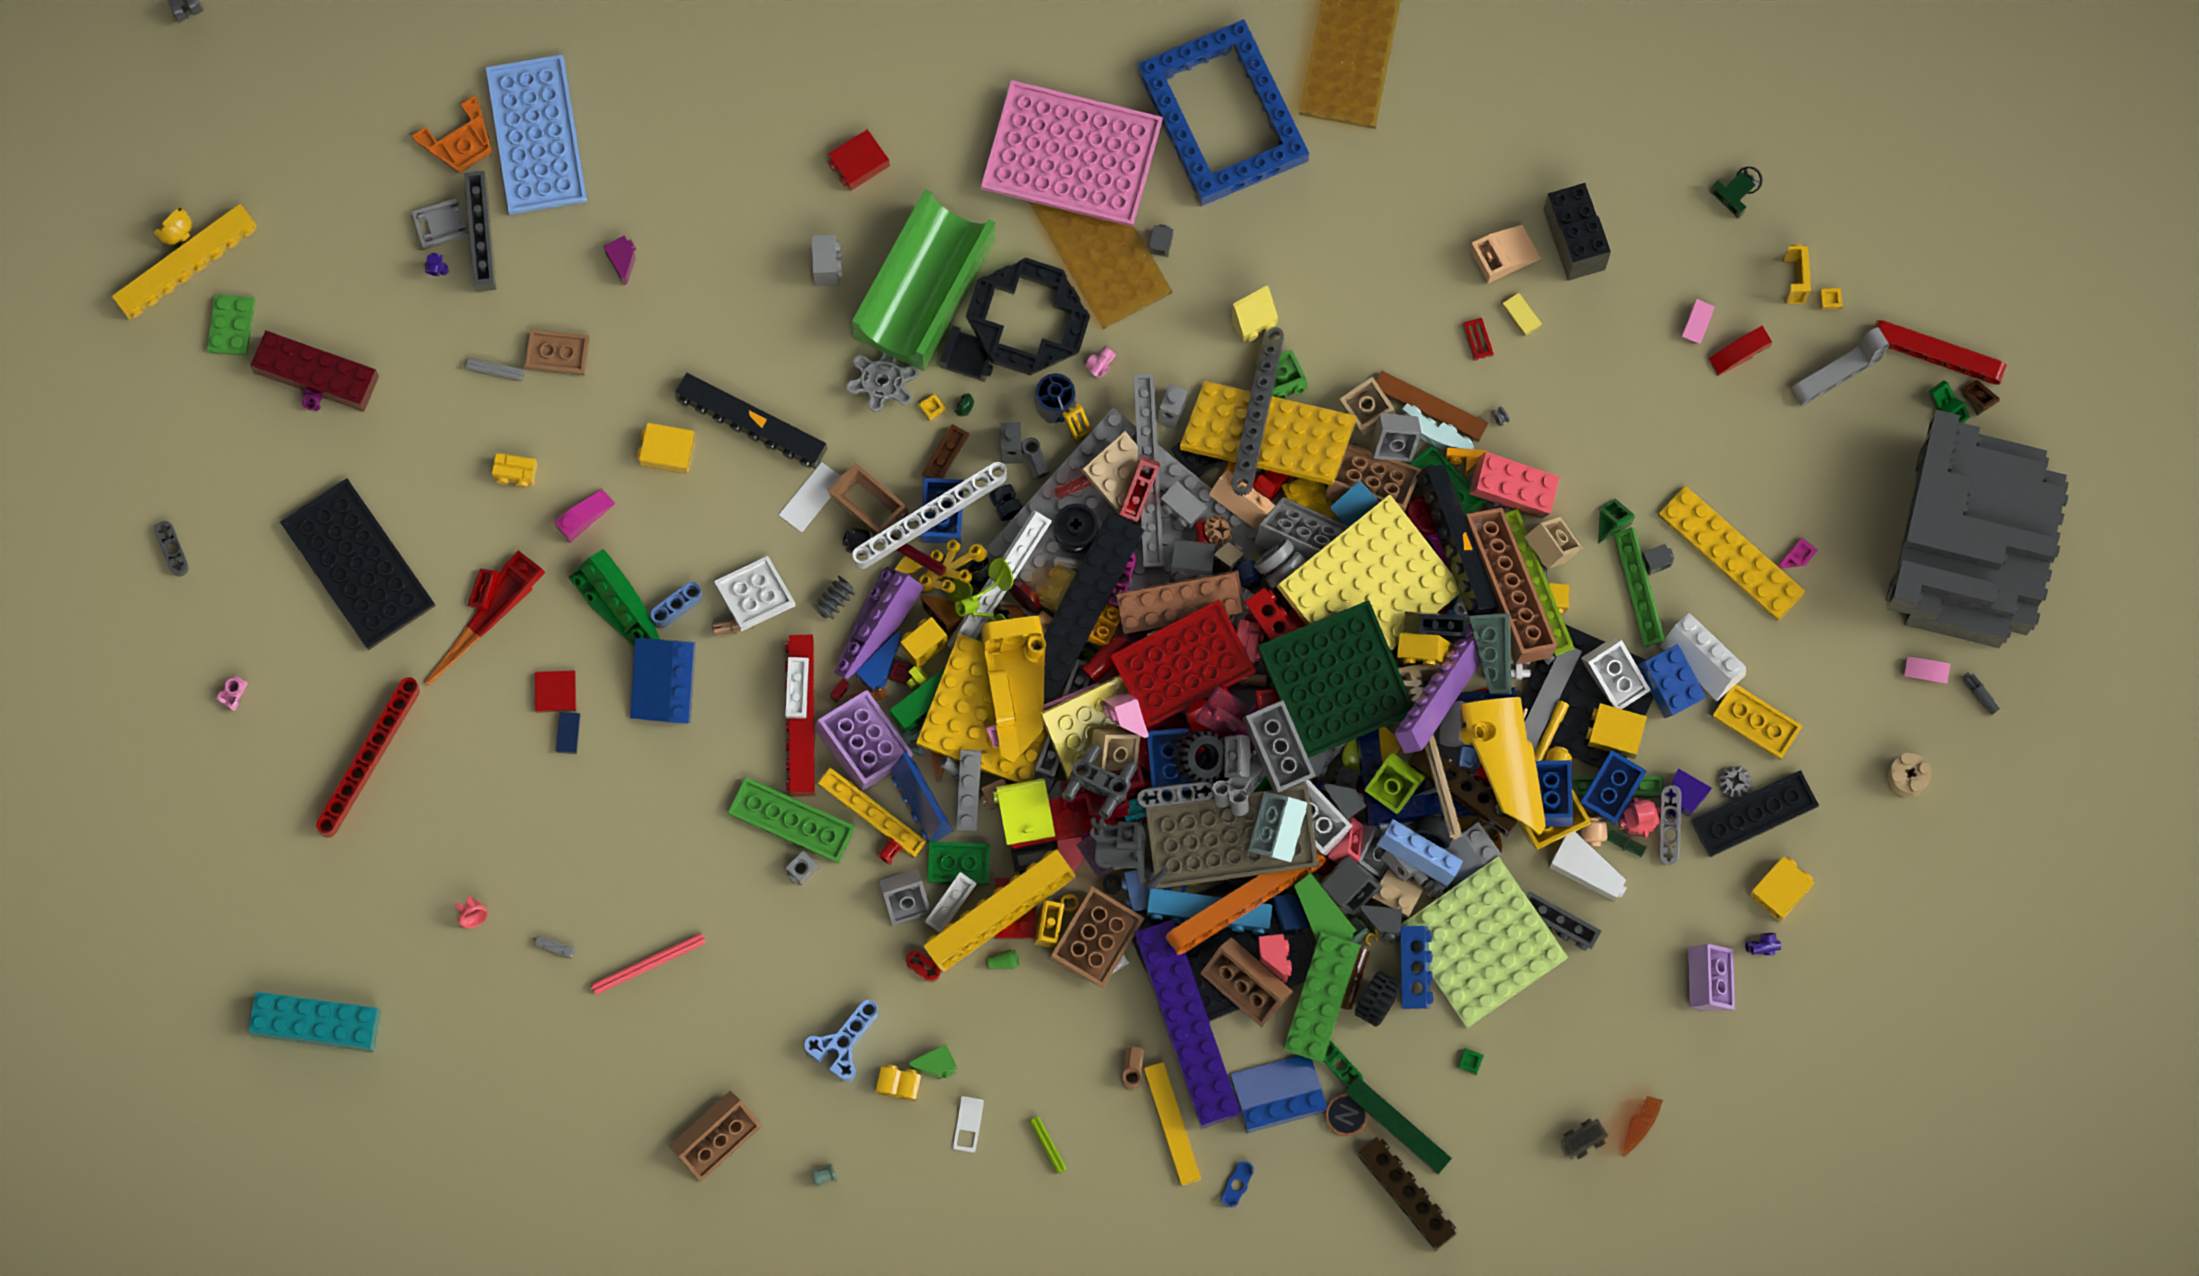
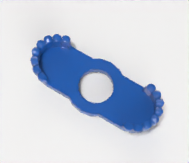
[1221,1161,1254,1208]

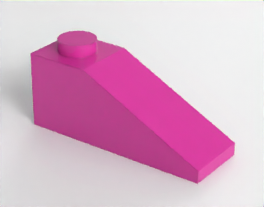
[555,489,615,543]

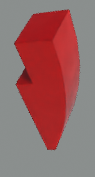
[1708,325,1772,376]

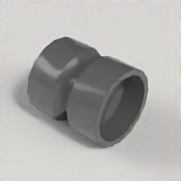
[167,0,203,23]

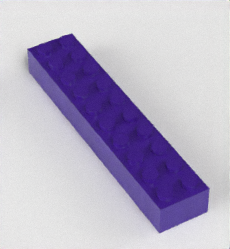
[1135,919,1240,1129]

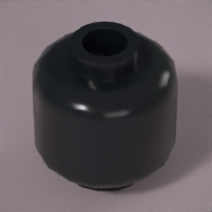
[842,527,870,556]

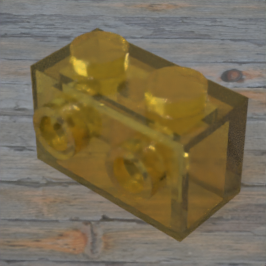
[1038,563,1076,612]

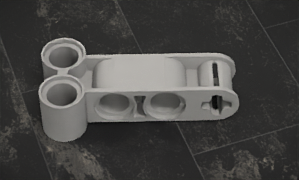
[1212,748,1266,816]

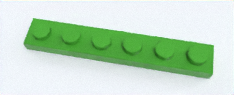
[1615,527,1665,648]

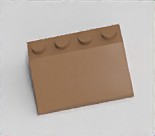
[1325,443,1421,513]
[1048,886,1144,988]

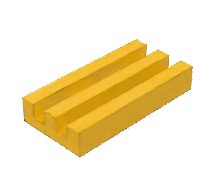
[1062,403,1092,442]

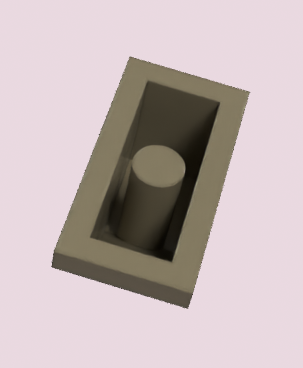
[1213,542,1244,573]

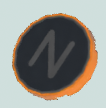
[1326,1095,1367,1136]

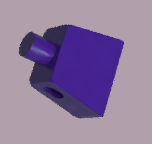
[1666,768,1712,820]

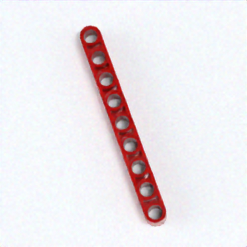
[316,677,420,838]

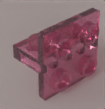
[1196,686,1248,738]

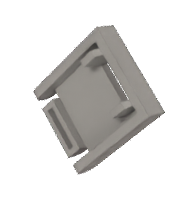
[412,199,469,250]

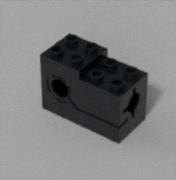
[1543,183,1611,281]

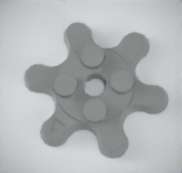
[846,352,918,412]

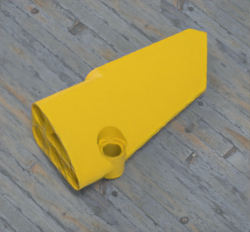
[981,616,1046,764]
[1460,697,1546,835]

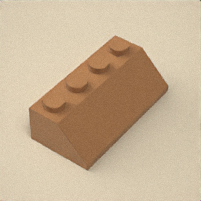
[1200,937,1293,1027]
[669,1091,762,1182]

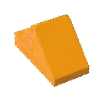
[1446,448,1487,477]

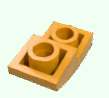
[1088,603,1121,648]

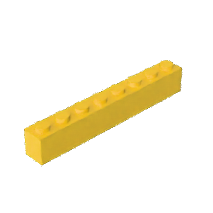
[112,204,257,320]

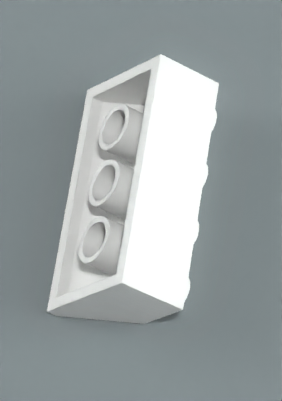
[1660,613,1746,702]
[1292,779,1353,856]

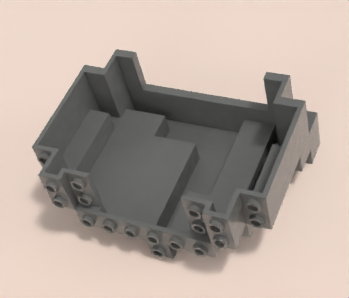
[1885,410,2069,648]

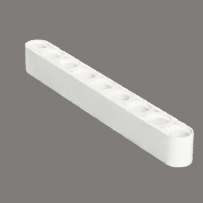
[852,462,1007,569]

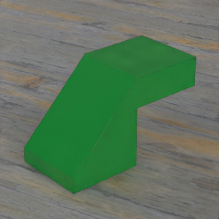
[1929,380,1970,423]

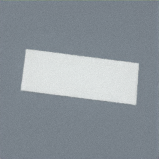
[779,462,841,532]

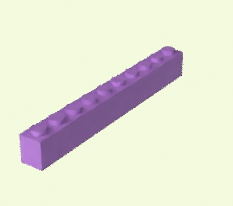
[1394,622,1482,754]

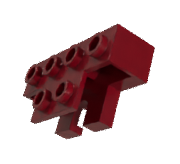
[1060,765,1144,824]

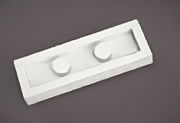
[786,657,809,719]
[925,871,977,933]

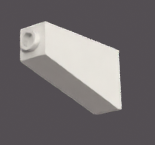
[1550,832,1627,902]

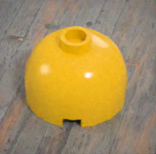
[153,206,192,245]

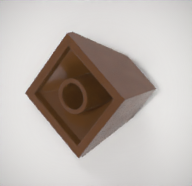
[920,594,964,636]

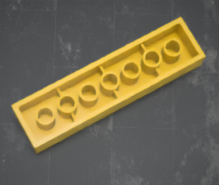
[924,849,1077,972]

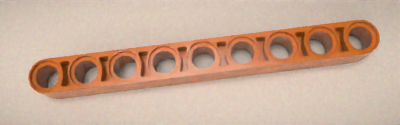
[1166,847,1326,955]

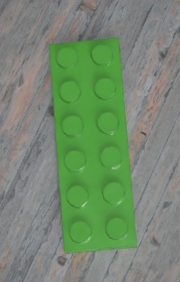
[728,777,856,864]
[1283,932,1361,1063]

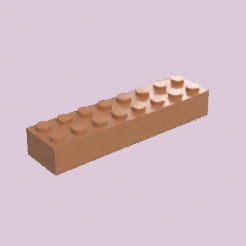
[1465,508,1558,665]

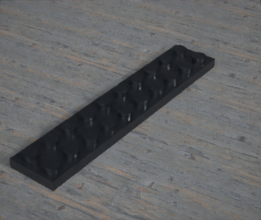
[1036,512,1145,704]

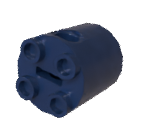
[1035,373,1076,423]

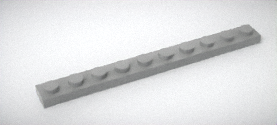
[1133,374,1164,569]

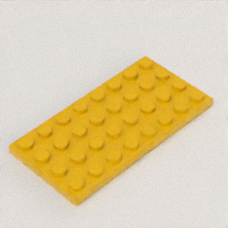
[1180,381,1356,485]

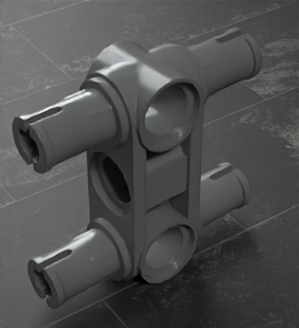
[1062,744,1137,819]

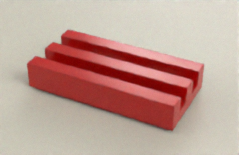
[1463,318,1494,361]
[467,568,500,610]

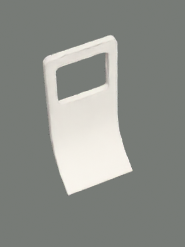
[953,1096,984,1153]

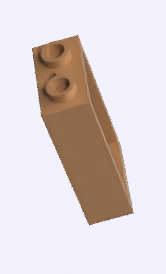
[828,462,909,536]

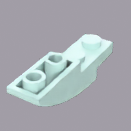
[1401,403,1474,451]

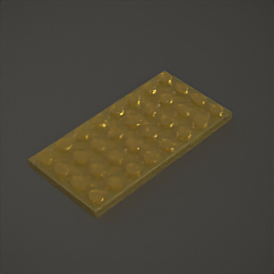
[1299,0,1401,129]
[1028,201,1172,330]

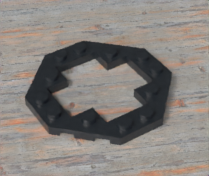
[965,258,1090,376]

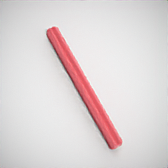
[591,933,705,994]

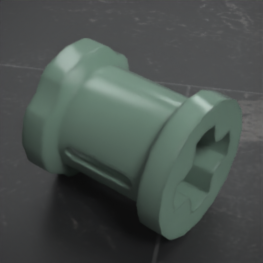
[812,1163,837,1187]

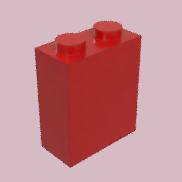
[828,129,890,191]

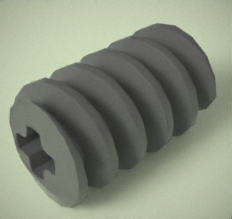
[812,576,855,620]

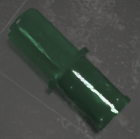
[1607,830,1647,858]

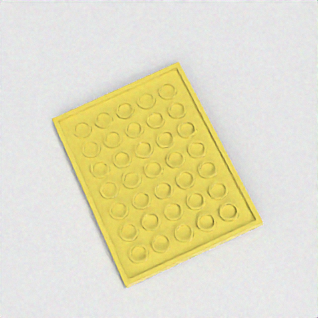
[1276,495,1460,651]

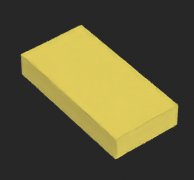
[1502,293,1542,336]

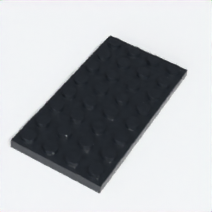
[280,478,436,651]

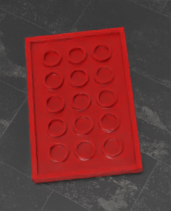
[1110,600,1256,728]

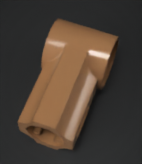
[1122,1047,1144,1090]

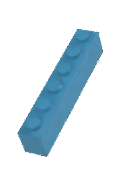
[1147,888,1272,935]

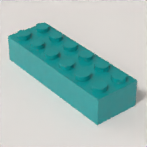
[248,991,381,1052]

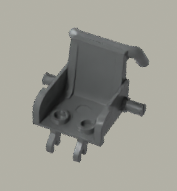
[1090,816,1168,888]

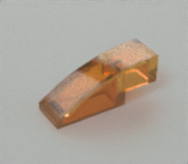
[1622,1096,1663,1157]

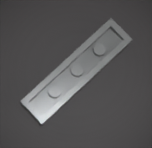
[956,749,981,831]

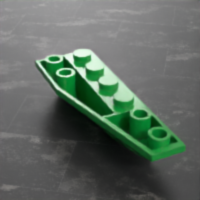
[568,549,660,647]

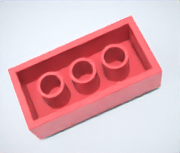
[1469,452,1560,519]

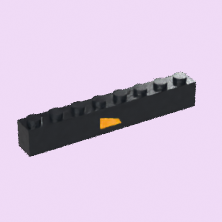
[675,372,827,469]
[1416,465,1499,616]

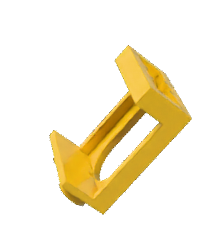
[1783,244,1811,304]

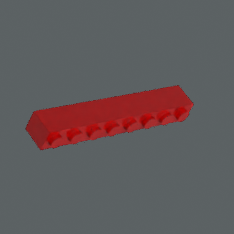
[785,634,815,797]

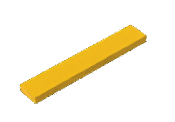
[817,768,927,858]
[1144,1062,1201,1186]

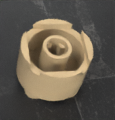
[1887,753,1931,798]

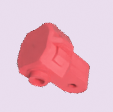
[1618,797,1661,839]

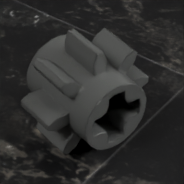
[1424,876,1449,899]

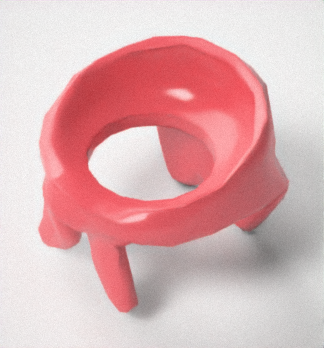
[454,896,488,929]

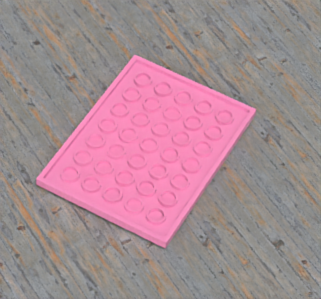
[981,80,1163,227]

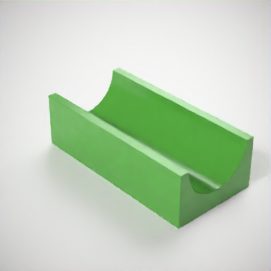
[852,189,996,372]

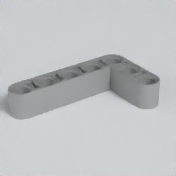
[1791,327,1889,406]

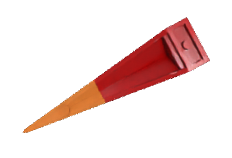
[425,550,545,686]

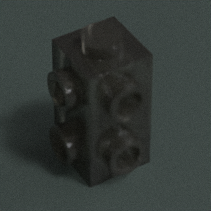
[1560,1118,1608,1160]

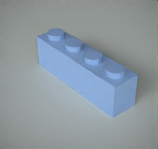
[1377,819,1463,886]

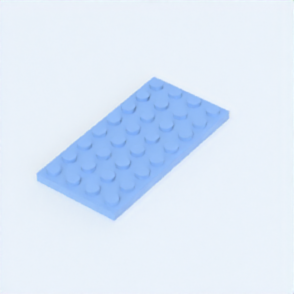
[486,55,587,215]

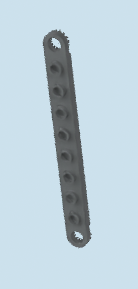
[1232,327,1284,496]

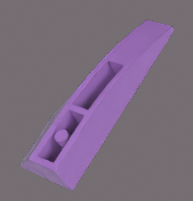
[834,567,924,679]

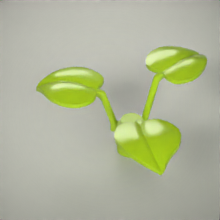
[947,558,1013,623]

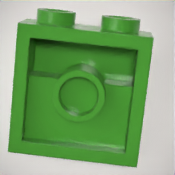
[1255,350,1308,399]

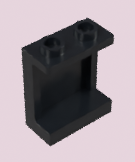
[940,326,994,382]

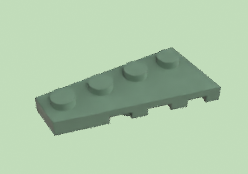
[1469,613,1511,696]

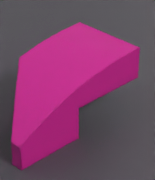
[1779,538,1818,568]

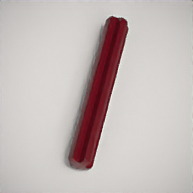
[891,535,946,576]

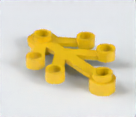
[918,539,987,594]

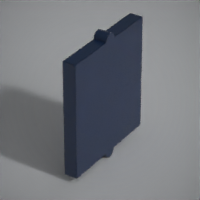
[1272,893,1311,931]

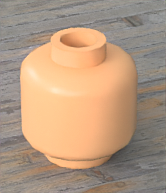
[1581,817,1608,846]

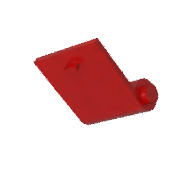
[1081,635,1130,685]

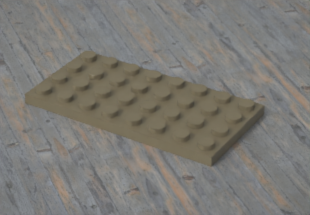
[1146,785,1319,889]

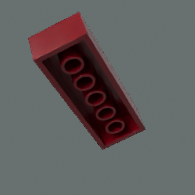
[250,330,379,412]

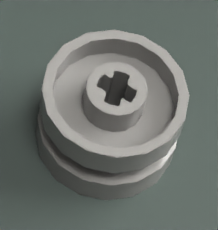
[1254,538,1306,588]

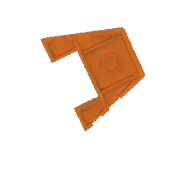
[411,95,493,174]

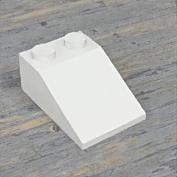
[1581,636,1651,709]

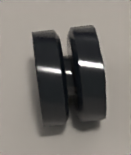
[1054,503,1098,554]

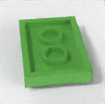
[207,294,255,356]

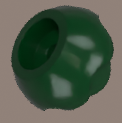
[954,393,975,417]

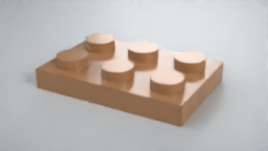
[525,329,590,375]

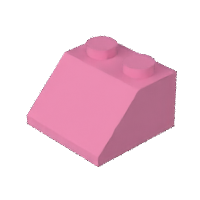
[1103,692,1149,738]

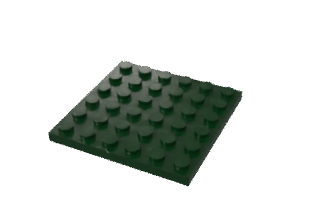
[1257,600,1413,758]

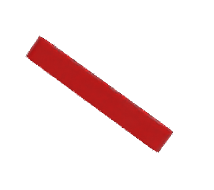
[1874,320,2007,385]

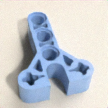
[804,1000,878,1082]

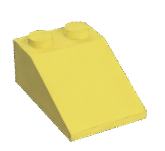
[1231,285,1278,342]

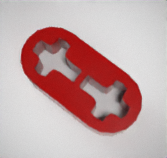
[906,950,941,982]

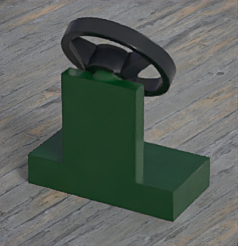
[1710,166,1763,219]

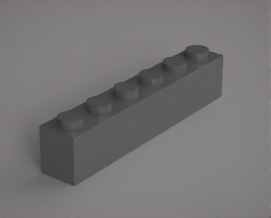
[464,171,496,292]

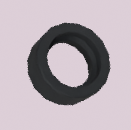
[1414,816,1453,849]

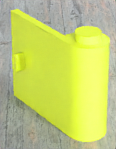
[993,778,1055,845]

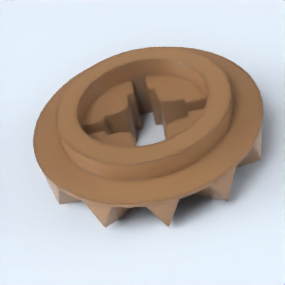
[1204,514,1233,546]

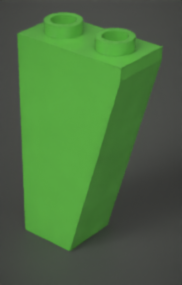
[1294,873,1357,942]

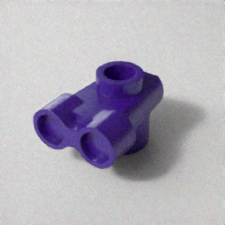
[425,253,449,276]
[1745,933,1781,956]

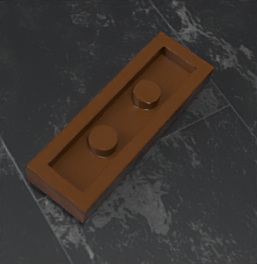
[922,424,969,479]

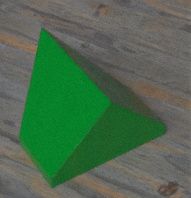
[1598,498,1635,544]

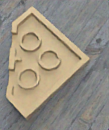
[1081,431,1138,516]

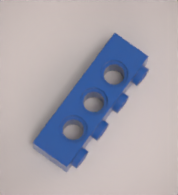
[1401,926,1433,1009]

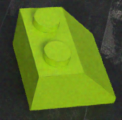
[1364,753,1425,815]

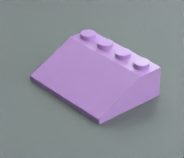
[814,690,913,792]

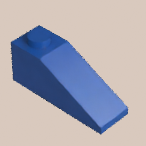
[855,631,902,693]

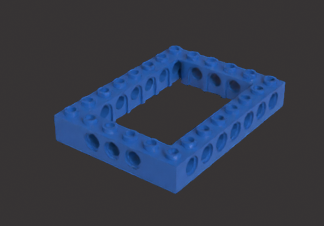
[1137,19,1309,207]

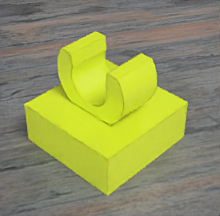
[907,666,930,689]

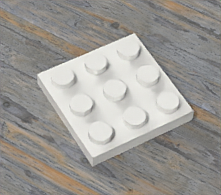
[714,556,795,632]

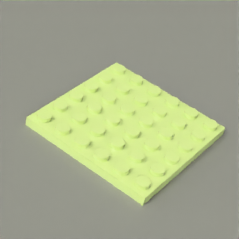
[1400,856,1569,1028]

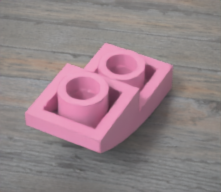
[1681,299,1715,344]
[1904,657,1951,684]

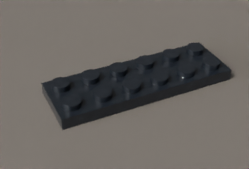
[1691,770,1819,858]

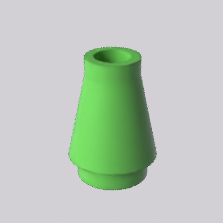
[988,949,1019,969]

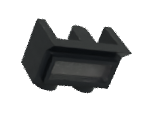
[1010,841,1053,875]

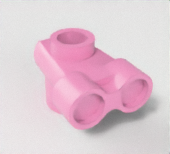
[1085,346,1116,378]
[215,675,248,711]

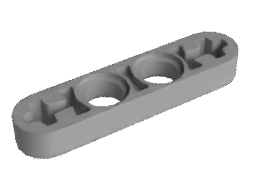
[1138,782,1214,808]
[1660,785,1682,865]

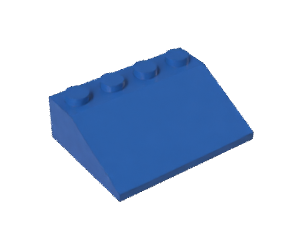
[630,638,696,724]
[891,752,954,842]
[1230,1055,1327,1134]

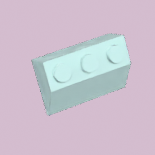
[1248,792,1307,862]

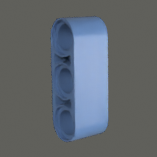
[651,582,702,628]

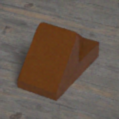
[1961,380,2000,416]

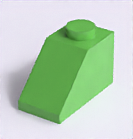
[909,1044,957,1079]

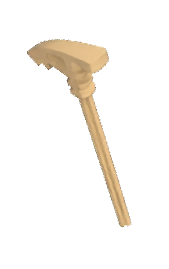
[1398,663,1462,840]

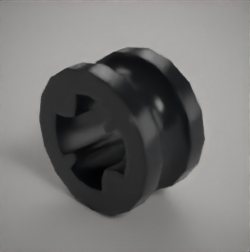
[1103,875,1122,895]

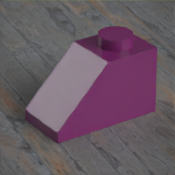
[604,235,636,285]

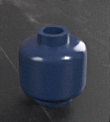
[1234,559,1263,590]

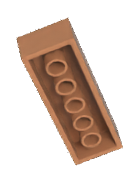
[1116,570,1246,634]

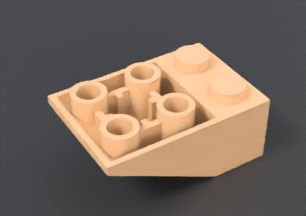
[1470,225,1541,284]

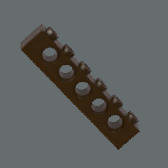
[1407,747,1519,837]
[1357,1137,1456,1251]

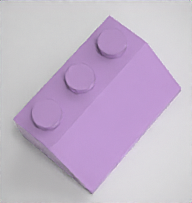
[1688,944,1735,1010]

